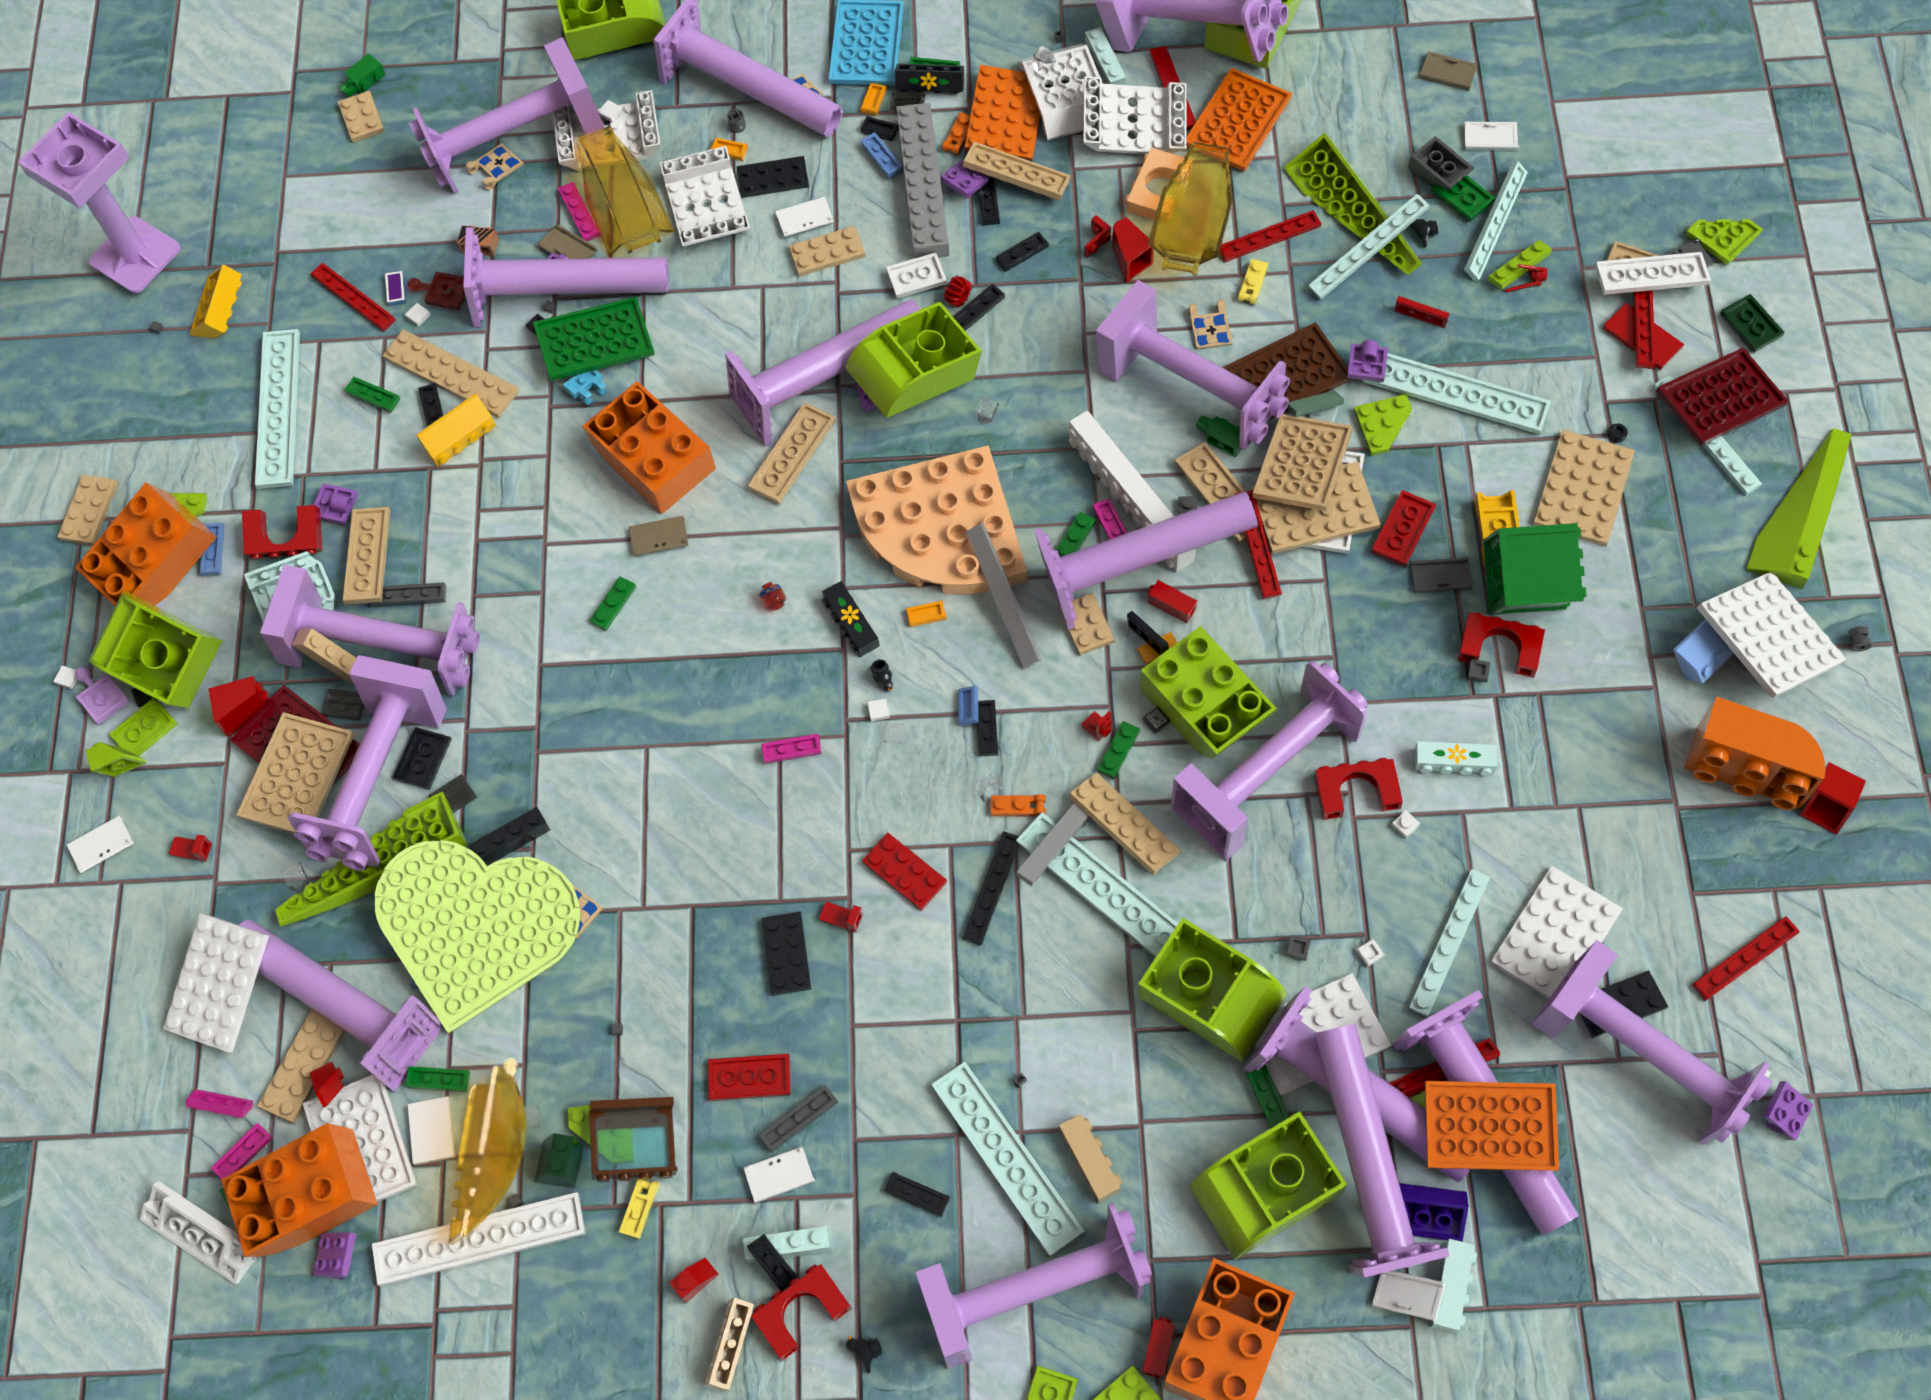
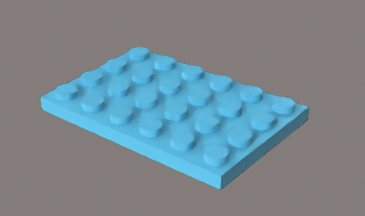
[829,0,904,86]

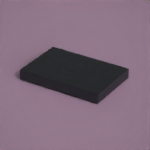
[393,727,452,790]

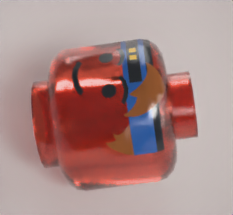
[759,582,787,611]

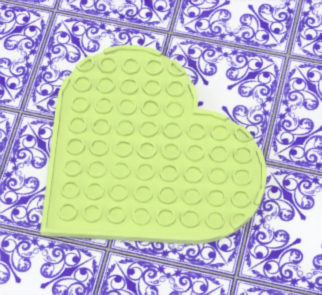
[375,840,580,1034]

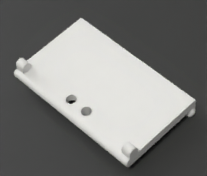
[1464,122,1519,151]
[775,197,834,237]
[67,815,134,873]
[743,1146,815,1204]
[1372,1271,1445,1321]

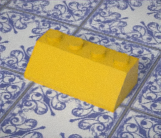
[189,265,242,338]
[416,393,496,467]

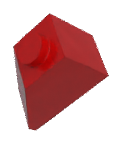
[310,1061,345,1108]
[669,1258,719,1303]

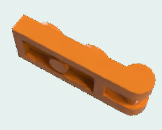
[942,112,971,155]
[991,794,1046,817]

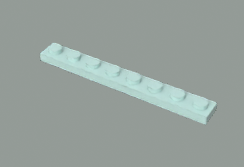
[1464,161,1528,281]
[1309,194,1429,300]
[1653,375,1762,496]
[1408,869,1490,1018]

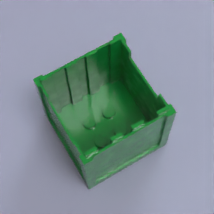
[1483,523,1587,615]

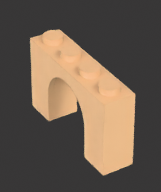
[1124,147,1190,224]

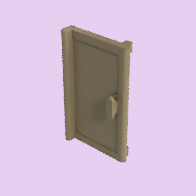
[1419,51,1478,91]
[537,223,597,259]
[629,516,688,556]

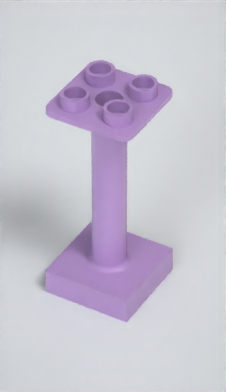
[1094,0,1288,62]
[409,37,605,193]
[18,112,181,293]
[1096,280,1290,450]
[260,565,480,696]
[288,655,447,871]
[1171,660,1368,861]
[1532,940,1772,1144]
[916,1203,1152,1369]

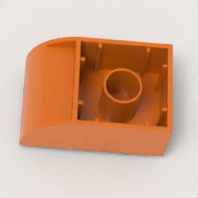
[582,381,716,514]
[75,482,217,606]
[1684,696,1826,810]
[221,1123,378,1257]
[1163,1258,1295,1400]

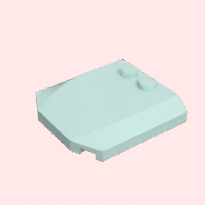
[244,551,336,623]

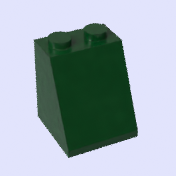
[534,1133,584,1188]

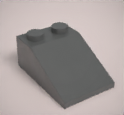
[1408,136,1474,190]

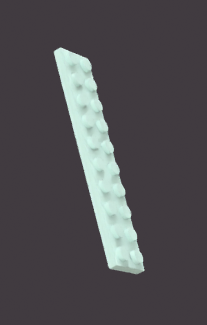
[255,329,300,489]
[1363,353,1551,435]
[1016,812,1178,958]
[931,1062,1085,1257]

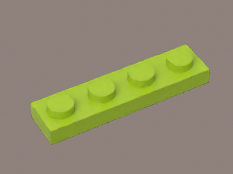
[1488,240,1552,290]

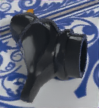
[1409,219,1438,247]
[870,659,893,692]
[846,1336,883,1374]

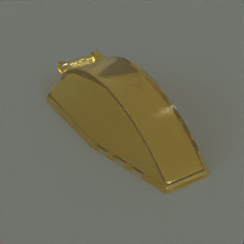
[578,126,674,256]
[1148,142,1232,276]
[448,1058,526,1245]

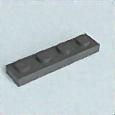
[370,582,446,607]
[759,1085,838,1153]

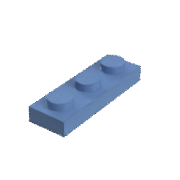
[861,132,903,178]
[200,523,225,576]

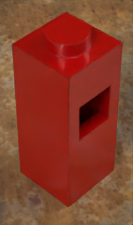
[1147,580,1197,623]
[1142,1317,1175,1379]

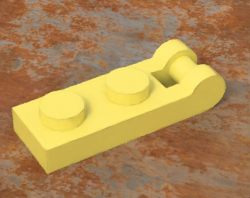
[1238,259,1268,305]
[619,1178,660,1239]

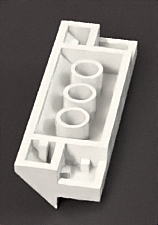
[139,1181,257,1285]

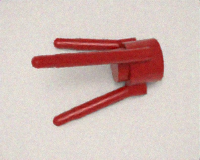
[1505,264,1547,292]

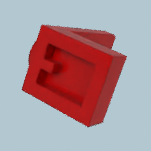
[1084,215,1111,258]
[1081,711,1112,741]
[169,834,212,862]
[819,902,863,933]

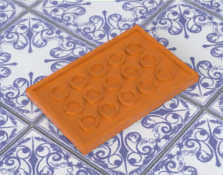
[964,64,1040,162]
[1186,68,1292,172]
[1425,1081,1559,1171]

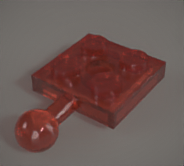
[408,272,465,310]

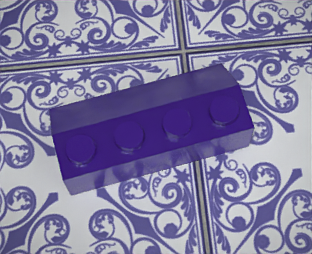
[1399,1183,1469,1242]

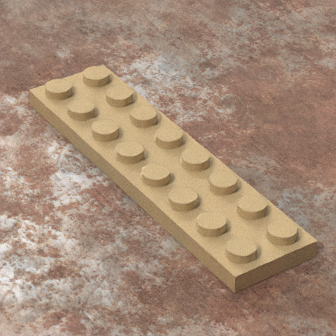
[382,329,519,418]

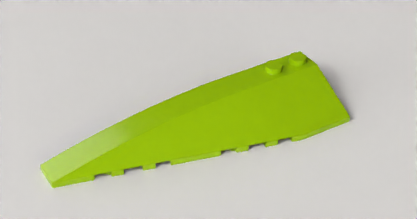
[1284,132,1422,275]
[1746,428,1851,589]
[275,791,468,927]

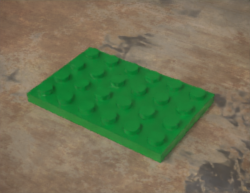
[533,297,655,381]

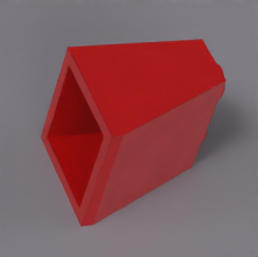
[1112,217,1154,283]
[208,676,270,737]
[1800,762,1866,834]

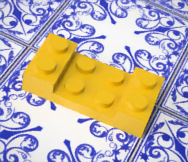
[1474,490,1520,565]

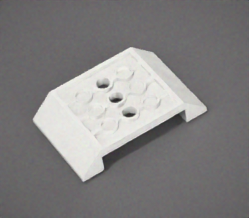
[1018,43,1102,141]
[1083,76,1186,154]
[552,90,661,171]
[659,146,750,247]

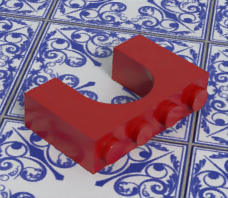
[242,505,323,560]
[1458,612,1545,678]
[1314,758,1403,820]
[751,1264,852,1361]

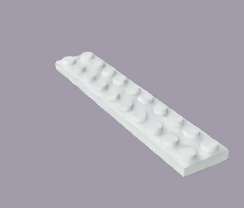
[372,1192,586,1286]

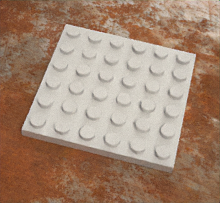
[1697,572,1847,699]

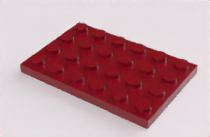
[1656,347,1789,446]
[230,684,360,786]

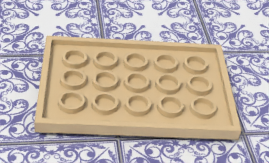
[1253,414,1353,511]
[1533,429,1635,547]
[1250,461,1381,554]
[236,712,355,834]

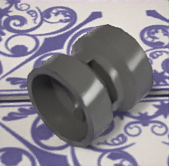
[727,109,746,133]
[1848,626,1872,652]

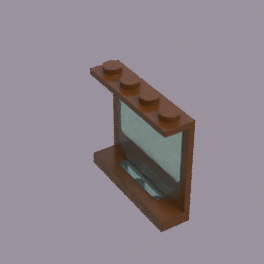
[589,1097,678,1183]

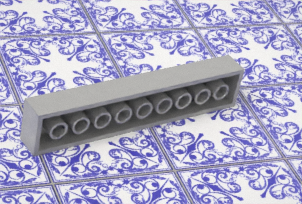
[897,103,950,258]

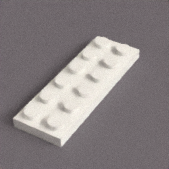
[1595,252,1711,295]

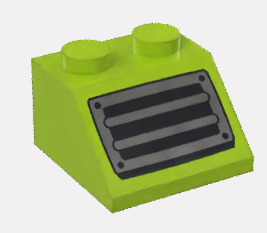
[86,742,146,777]

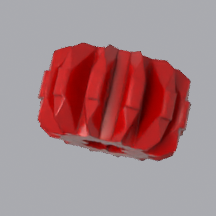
[944,275,972,307]

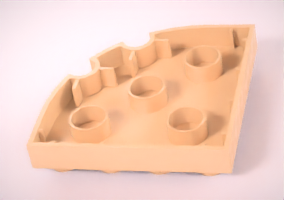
[846,445,1028,595]

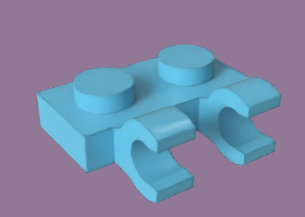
[563,370,607,405]

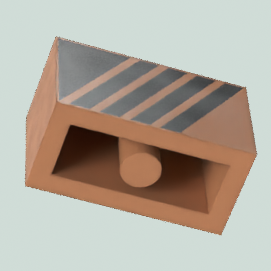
[457,225,499,256]

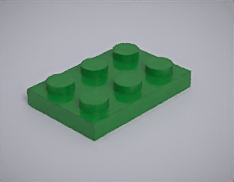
[1431,175,1495,222]

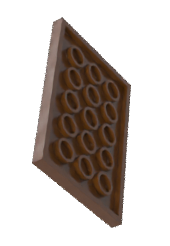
[1222,322,1353,420]

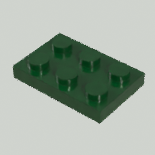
[1720,294,1785,353]

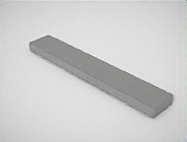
[1015,802,1090,886]

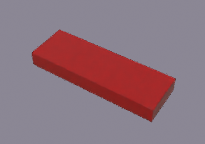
[1394,296,1450,328]

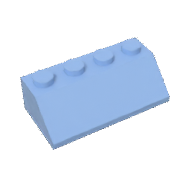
[1673,619,1734,684]

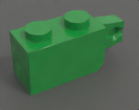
[340,53,386,97]
[1196,416,1241,457]

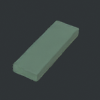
[1287,390,1344,417]

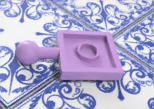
[75,667,130,725]

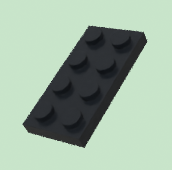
[736,156,809,198]
[761,911,812,996]
[1580,970,1668,1039]

